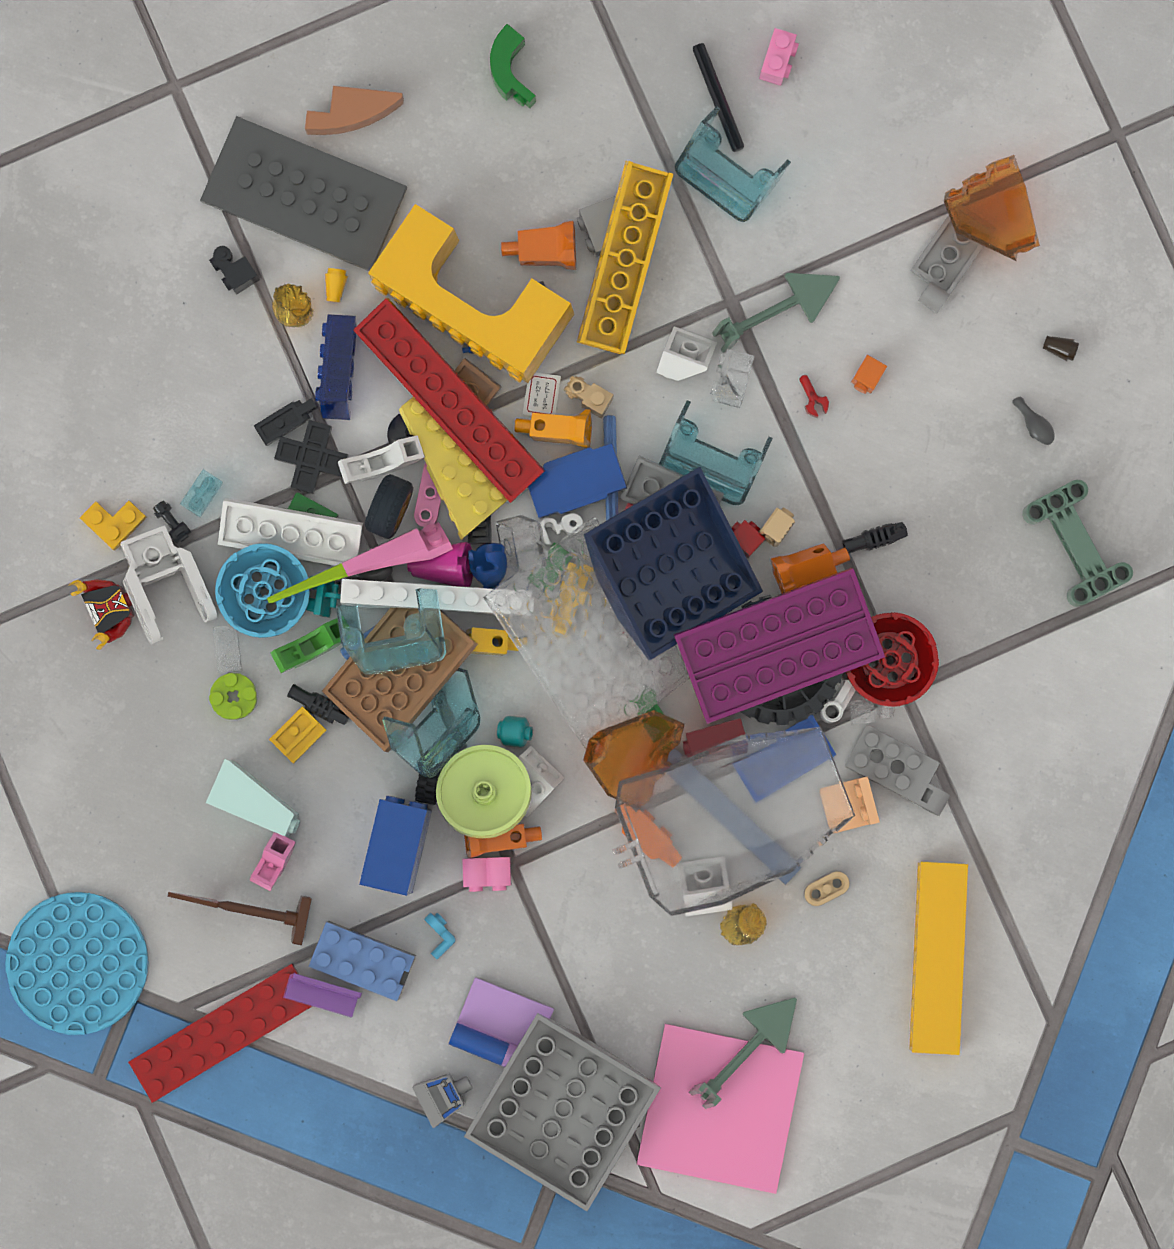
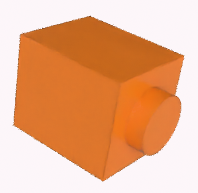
[851,355,887,394]

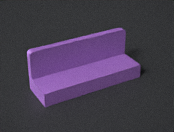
[283,973,362,1018]

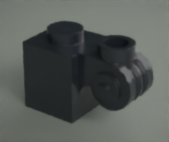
[209,246,260,295]

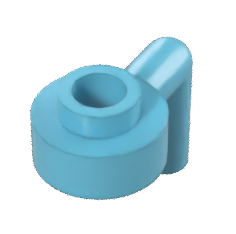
[424,912,455,960]

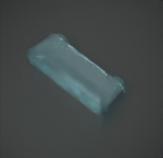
[675,106,791,222]
[659,400,773,505]
[336,588,446,675]
[382,668,480,778]

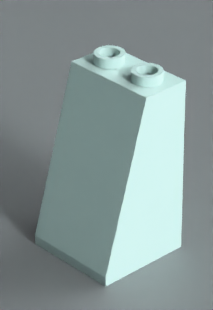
[206,759,300,836]

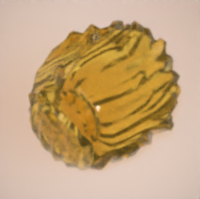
[272,284,314,328]
[720,903,767,945]

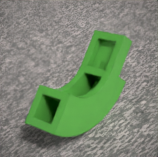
[270,616,352,673]

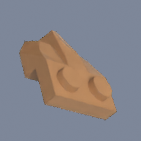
[455,358,502,406]

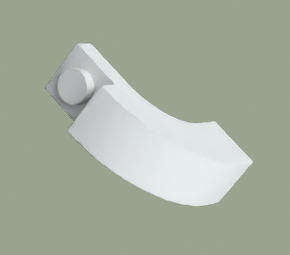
[338,435,425,484]

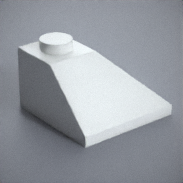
[656,327,717,381]

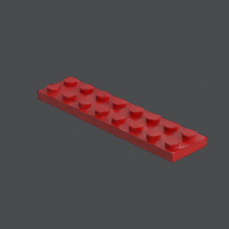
[128,963,312,1103]

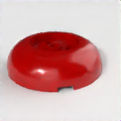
[846,612,939,707]

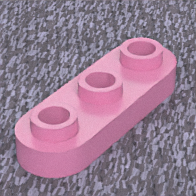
[414,463,441,528]

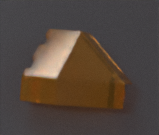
[944,155,1040,261]
[583,710,685,809]

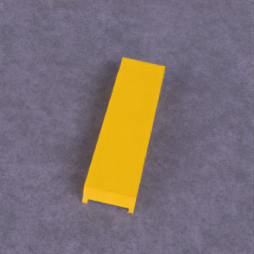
[577,161,673,354]
[909,862,968,1055]

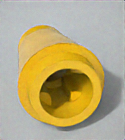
[325,268,348,302]

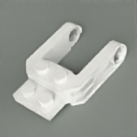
[120,525,217,644]

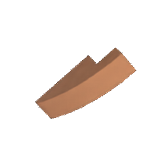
[305,86,404,135]

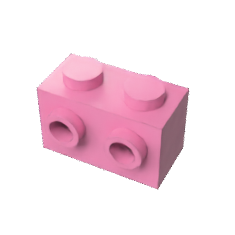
[759,28,799,86]

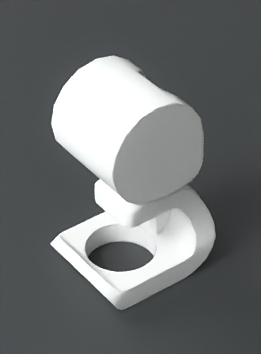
[540,513,583,547]

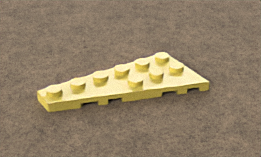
[399,397,508,540]

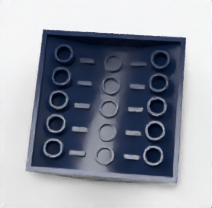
[583,467,763,660]

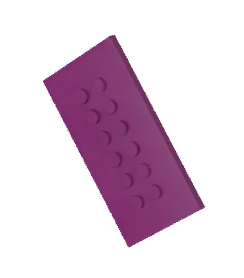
[674,568,885,724]

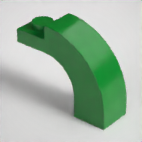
[490,24,536,108]

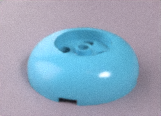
[215,544,310,638]

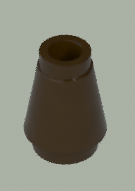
[1043,336,1079,361]

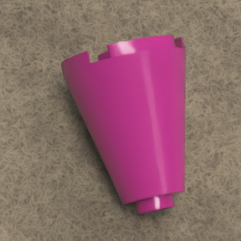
[407,542,473,587]

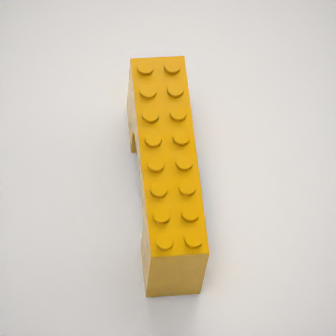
[368,204,574,383]

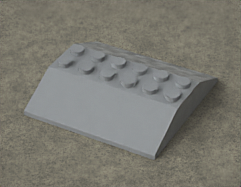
[464,1013,661,1211]

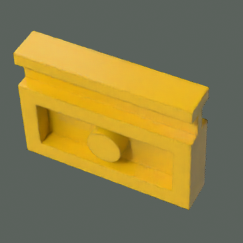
[269,706,327,764]

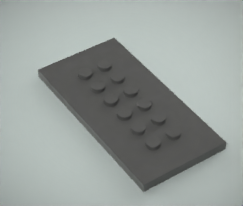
[200,116,407,271]

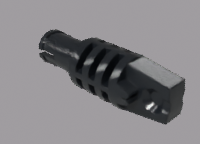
[842,522,908,553]
[287,684,349,725]

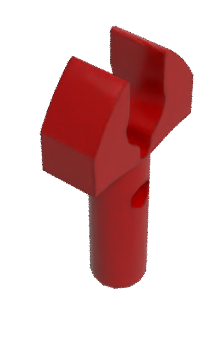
[799,375,829,418]

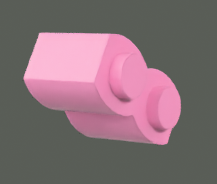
[462,857,512,892]

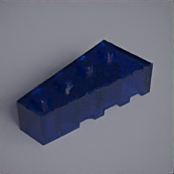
[315,314,357,420]

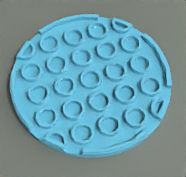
[5,892,149,1035]

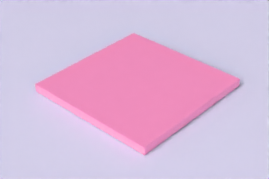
[636,1023,804,1194]

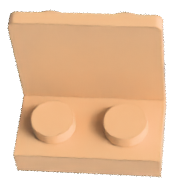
[820,776,880,834]

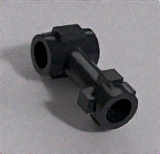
[153,500,191,543]

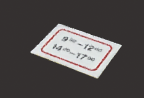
[523,372,561,416]

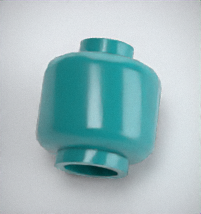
[497,716,533,748]

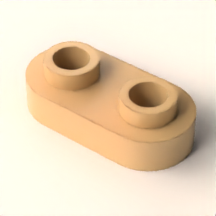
[804,871,849,906]

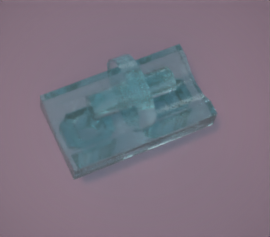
[180,469,223,517]

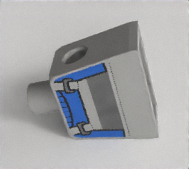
[412,1073,473,1128]

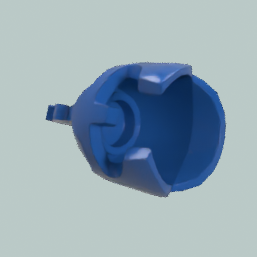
[468,543,507,589]

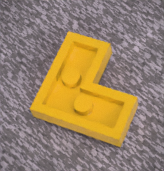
[80,500,147,551]

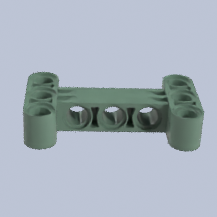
[1022,480,1133,607]

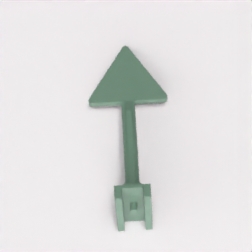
[712,273,840,353]
[689,998,797,1109]

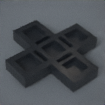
[274,420,349,494]

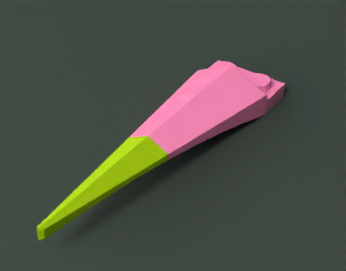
[267,522,453,603]

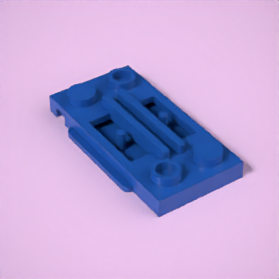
[528,443,627,519]

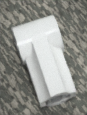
[819,678,856,724]

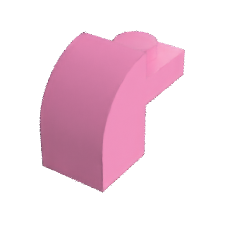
[250,832,296,891]

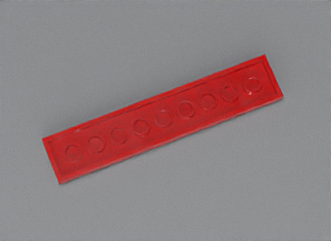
[353,298,545,503]

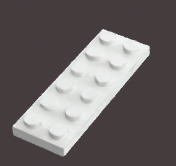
[218,498,363,566]

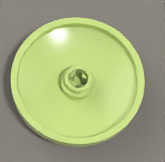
[436,745,532,838]

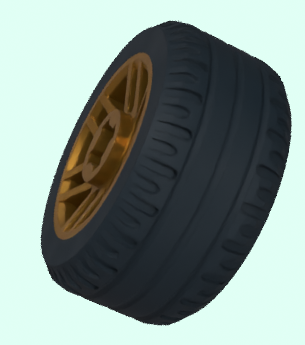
[365,474,413,539]

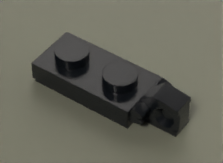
[254,398,318,446]

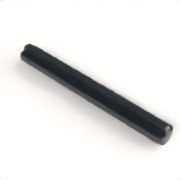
[693,43,744,152]

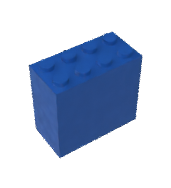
[359,796,432,896]

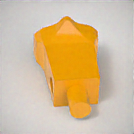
[515,409,592,448]

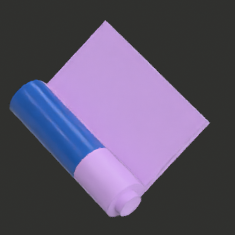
[449,977,554,1067]

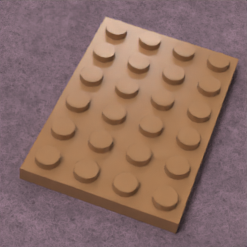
[322,608,478,752]

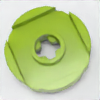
[209,673,257,720]

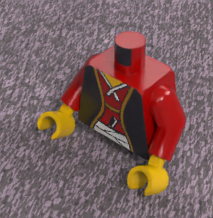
[68,579,135,650]

